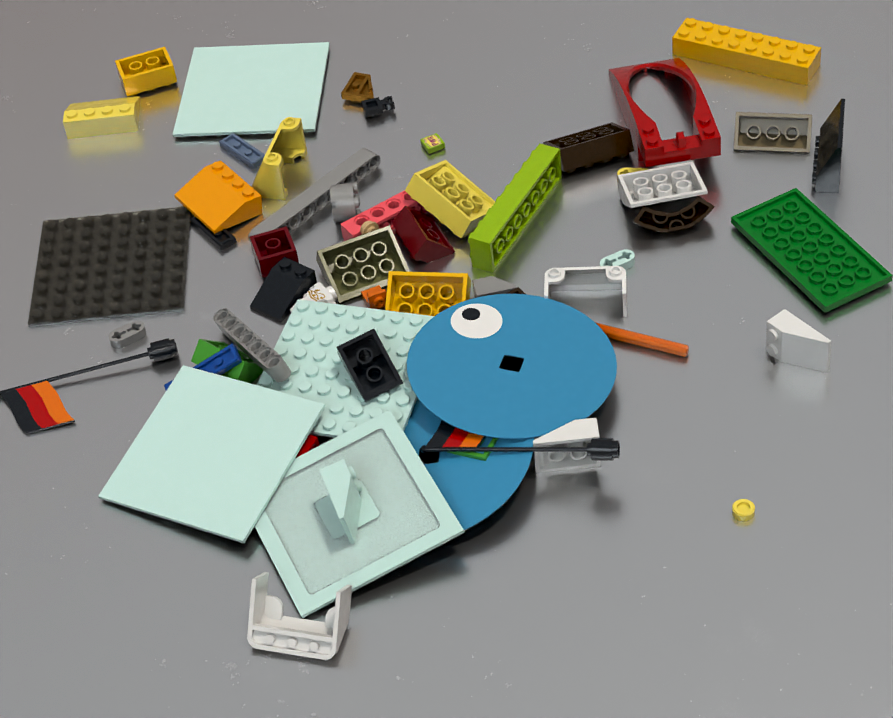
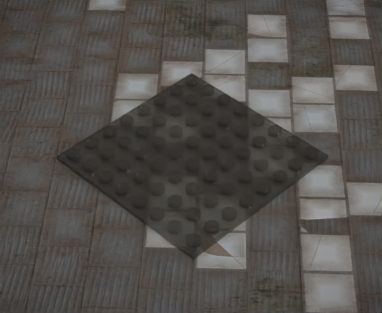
[28,206,191,327]

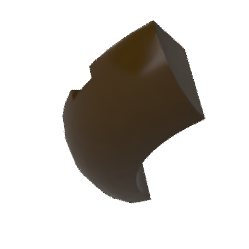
[633,196,715,233]

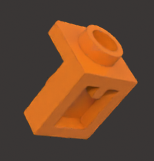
[361,285,387,309]

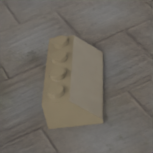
[734,112,813,153]

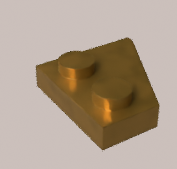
[341,72,374,102]

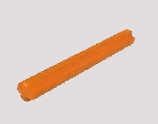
[595,322,689,357]

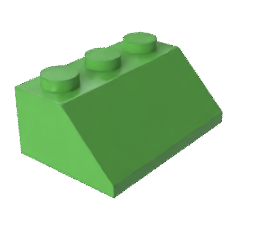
[191,339,263,383]

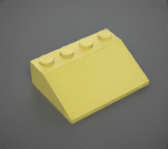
[63,96,140,139]
[405,160,495,238]

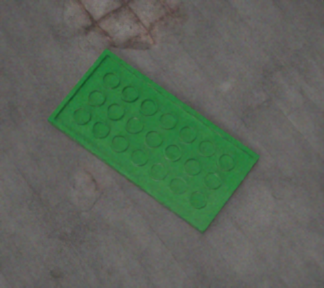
[731,188,893,313]

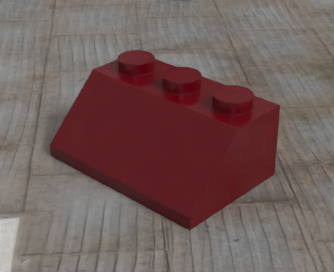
[392,206,455,263]

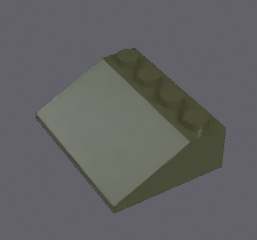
[316,225,410,304]

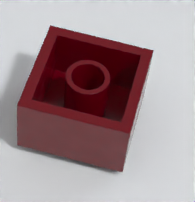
[250,226,299,278]

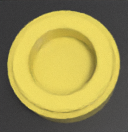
[732,499,755,521]

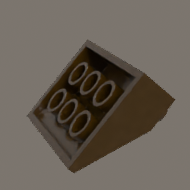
[543,122,634,173]

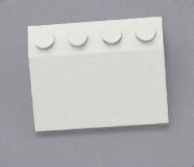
[618,161,708,208]

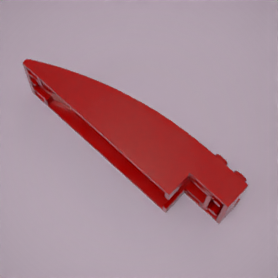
[609,58,721,168]

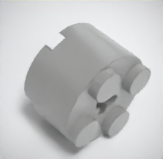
[330,182,361,223]

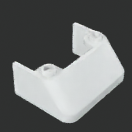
[544,266,627,317]
[247,572,352,660]

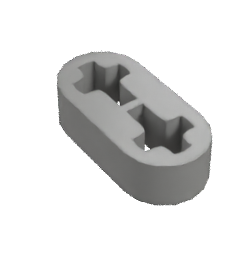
[109,321,146,349]

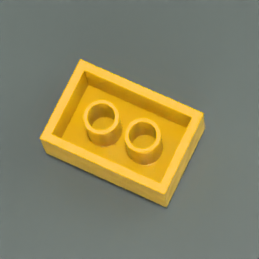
[115,47,177,96]

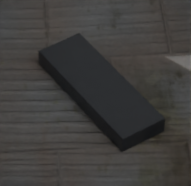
[189,216,237,251]

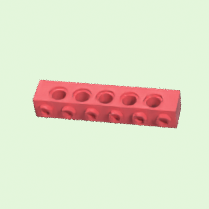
[340,190,428,241]

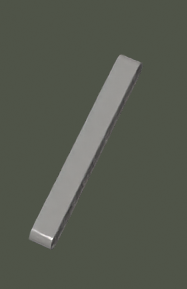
[248,148,381,242]

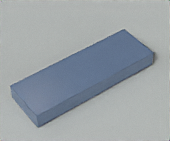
[219,133,265,169]

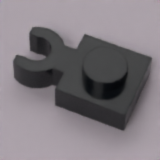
[361,96,395,117]

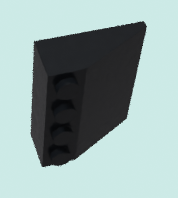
[812,99,845,193]

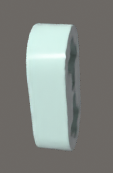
[600,249,635,270]

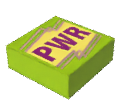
[420,133,445,154]

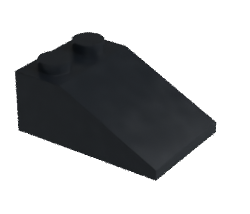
[250,257,317,323]
[336,329,403,402]

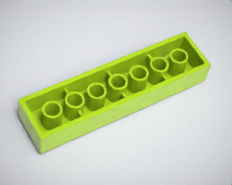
[468,143,562,273]

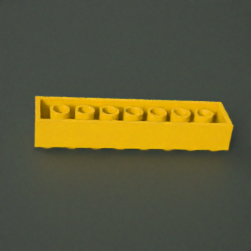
[672,18,821,86]

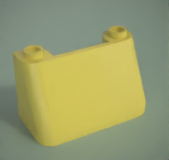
[252,117,307,200]

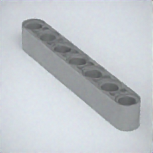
[213,308,291,382]

